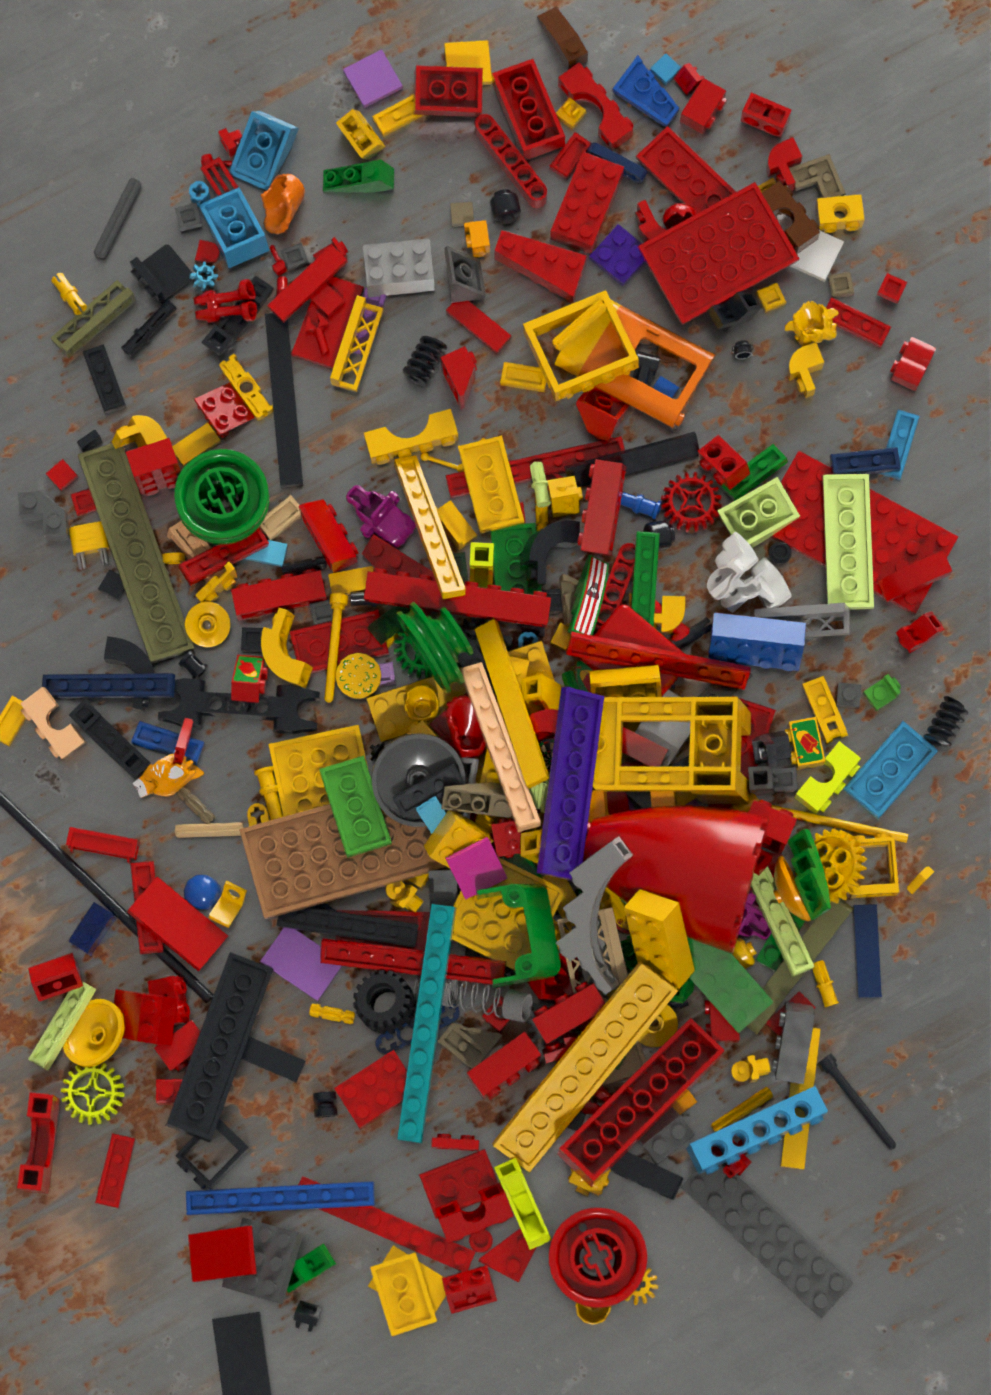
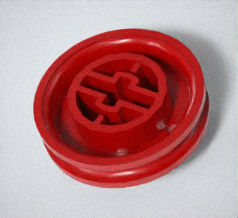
[549,1208,647,1308]

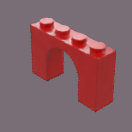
[17,1092,61,1194]

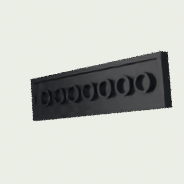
[165,952,273,1143]

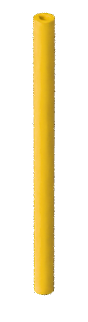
[771,805,908,843]

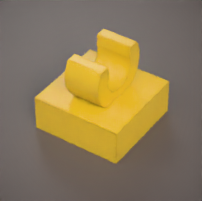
[556,97,586,130]

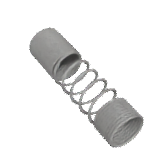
[413,975,532,1022]

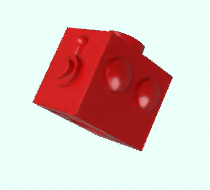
[490,817,525,858]

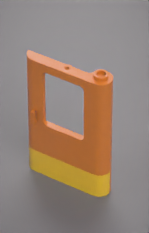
[555,299,716,428]

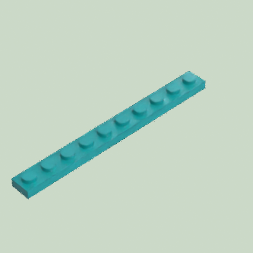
[397,904,456,1143]

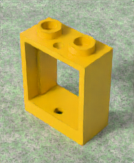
[850,834,899,899]

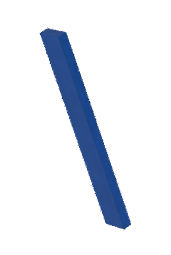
[186,1182,375,1215]

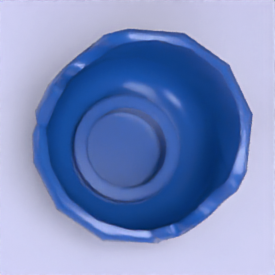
[183,875,222,910]

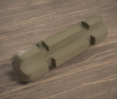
[177,786,215,824]

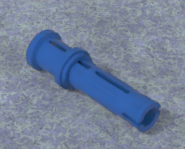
[620,492,662,520]

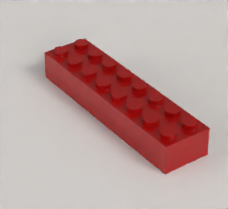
[364,568,551,628]
[557,1018,725,1188]

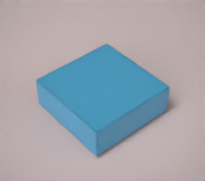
[650,53,681,85]

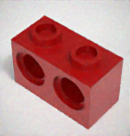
[740,92,792,138]
[698,435,750,490]

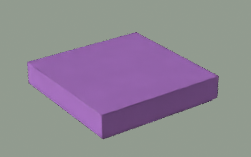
[343,50,403,108]

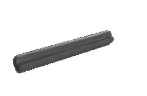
[94,178,141,259]

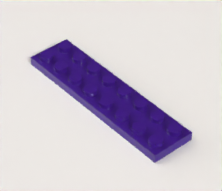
[537,687,604,881]

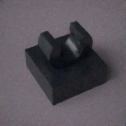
[293,1300,322,1332]

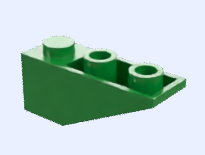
[323,160,394,193]

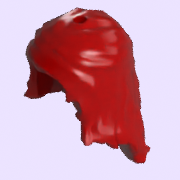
[446,695,486,759]

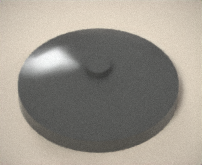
[372,733,466,827]

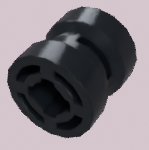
[313,1091,338,1118]

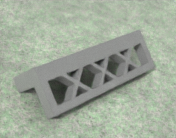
[754,603,850,638]

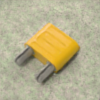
[69,521,109,569]

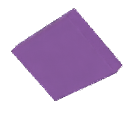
[260,928,342,1002]

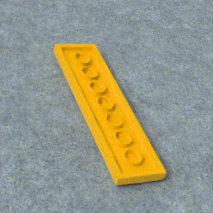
[367,640,555,742]

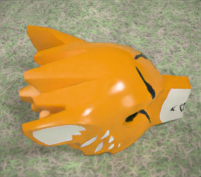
[133,753,204,798]

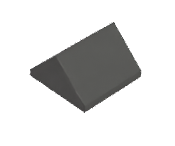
[444,246,486,303]

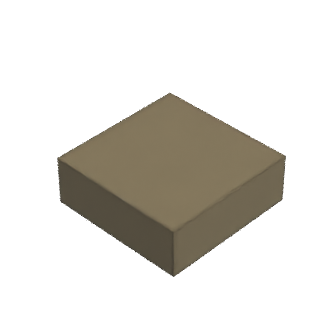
[450,202,474,227]
[828,272,854,298]

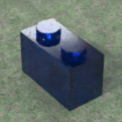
[68,902,116,957]

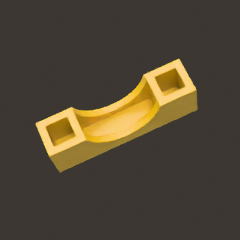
[364,409,459,465]

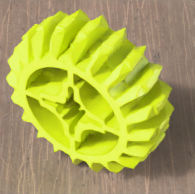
[61,1063,125,1125]

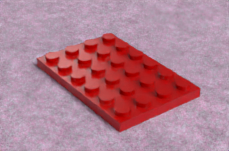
[638,182,799,325]

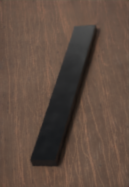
[265,313,303,488]

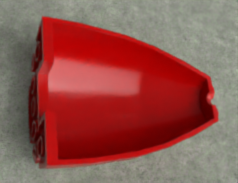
[583,805,770,954]

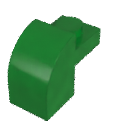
[287,1244,336,1293]

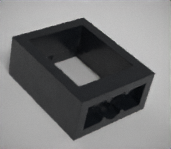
[175,1119,250,1190]

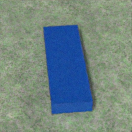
[131,721,205,765]

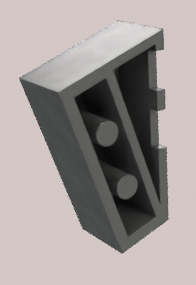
[429,870,461,946]
[771,1001,815,1084]

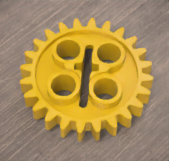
[795,828,867,904]

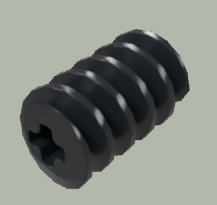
[402,336,448,387]
[923,696,969,747]

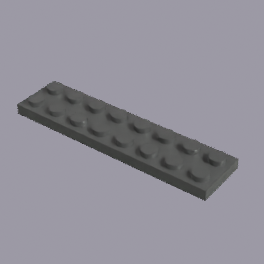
[680,1163,853,1319]

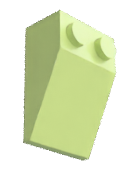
[718,477,800,548]

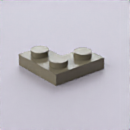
[789,154,846,198]

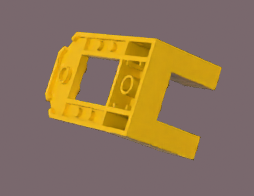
[593,697,751,804]

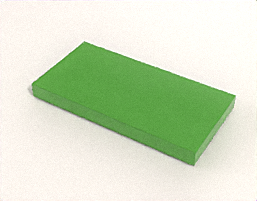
[319,756,392,858]

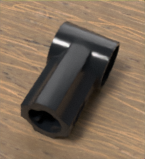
[633,351,660,386]

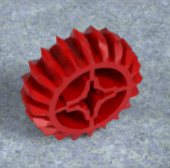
[661,472,722,533]

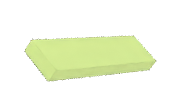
[28,981,97,1071]

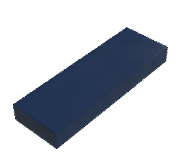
[829,447,901,475]

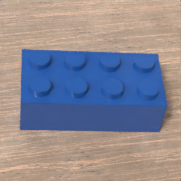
[708,613,806,671]

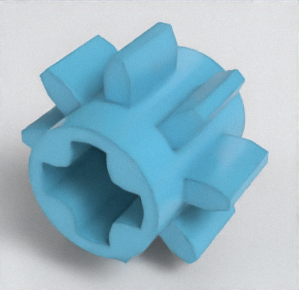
[189,262,218,291]

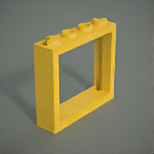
[523,290,639,402]

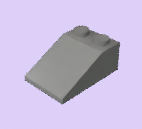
[635,689,690,767]

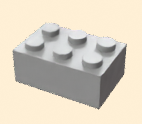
[363,238,435,297]

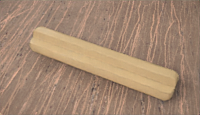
[175,822,244,838]

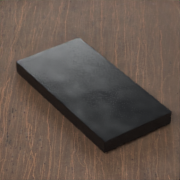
[212,1312,272,1395]

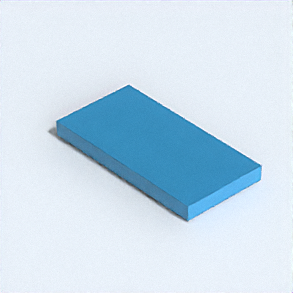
[843,721,938,820]

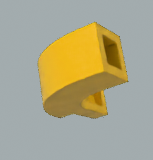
[261,608,313,688]

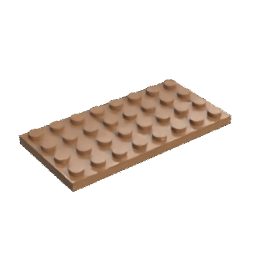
[239,804,445,920]

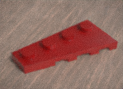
[361,534,436,617]

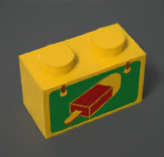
[784,717,825,770]

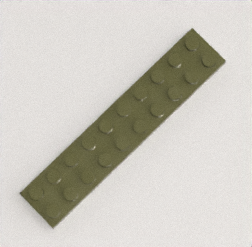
[78,444,194,664]

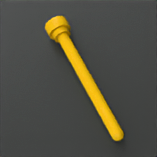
[324,593,348,703]

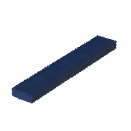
[42,673,175,699]

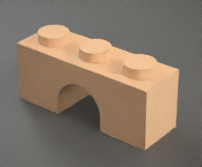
[20,687,87,759]

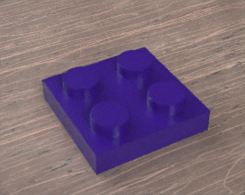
[589,224,645,286]

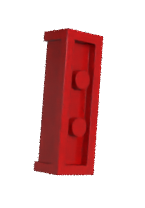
[66,827,140,864]

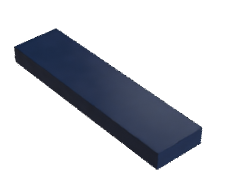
[853,904,882,999]

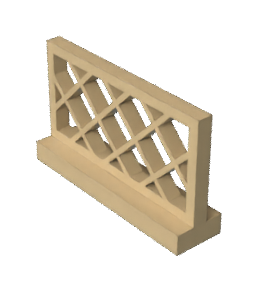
[557,907,628,1003]

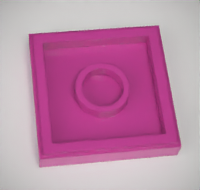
[445,837,507,899]

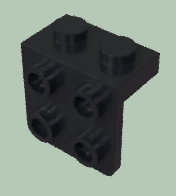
[130,244,192,303]

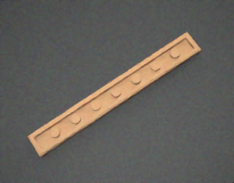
[460,662,541,832]

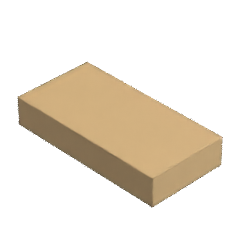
[259,495,301,541]

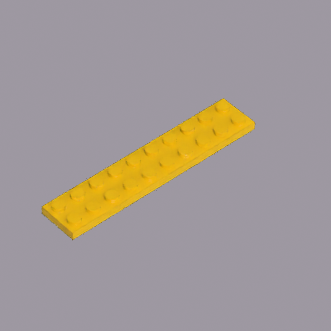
[492,961,678,1173]

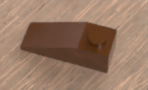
[537,6,588,71]

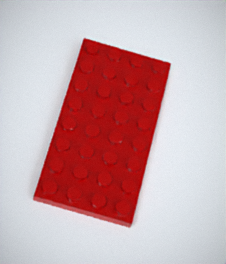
[771,451,959,615]

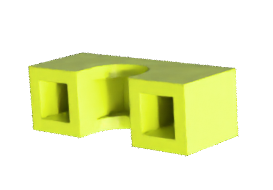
[794,741,861,814]

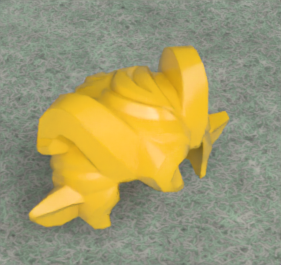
[785,300,839,347]

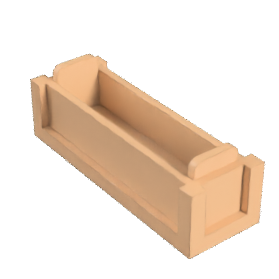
[167,521,226,585]

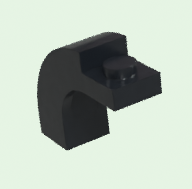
[520,520,580,589]
[104,636,155,714]

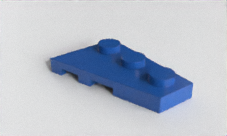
[612,55,679,128]

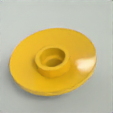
[185,602,230,647]
[638,1004,678,1047]

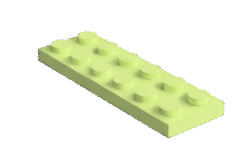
[822,474,874,610]

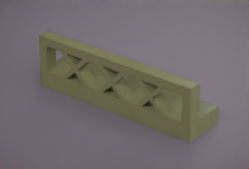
[51,280,136,358]

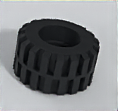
[353,970,416,1034]

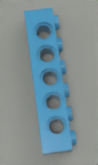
[686,1086,828,1175]

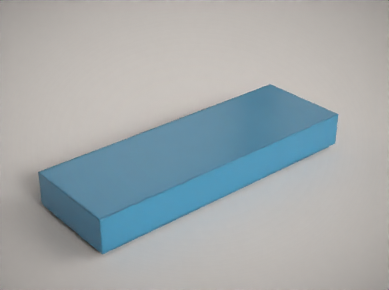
[878,410,919,480]

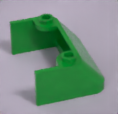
[476,884,561,988]

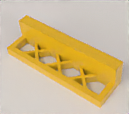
[330,296,384,392]

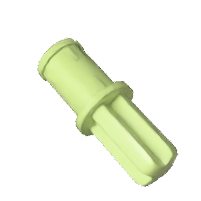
[530,462,551,507]

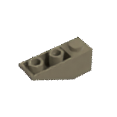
[441,782,512,818]

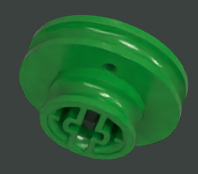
[174,449,270,544]
[395,602,473,694]

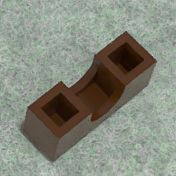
[762,181,820,254]

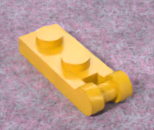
[802,676,848,744]

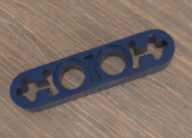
[375,1003,460,1055]

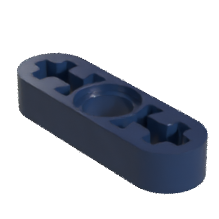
[586,142,648,183]

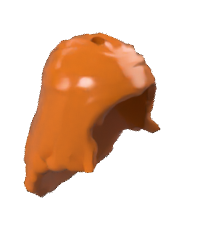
[260,174,305,235]

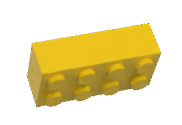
[624,889,695,989]

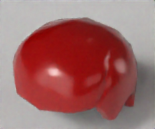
[662,203,696,230]

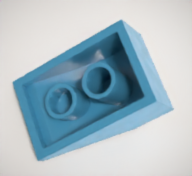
[229,111,299,190]
[199,187,269,268]

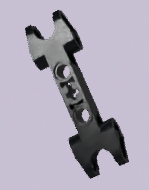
[158,678,320,735]

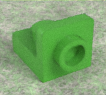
[863,674,901,712]

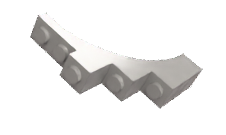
[556,837,633,995]

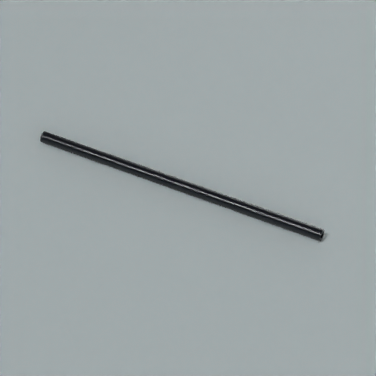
[0,790,214,1003]

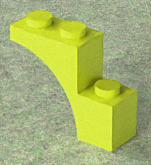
[494,1158,552,1250]

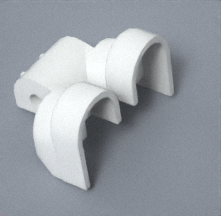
[707,532,792,613]

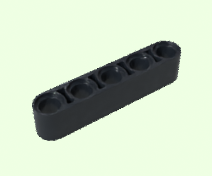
[610,1152,684,1200]

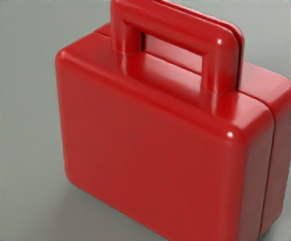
[578,600,690,696]

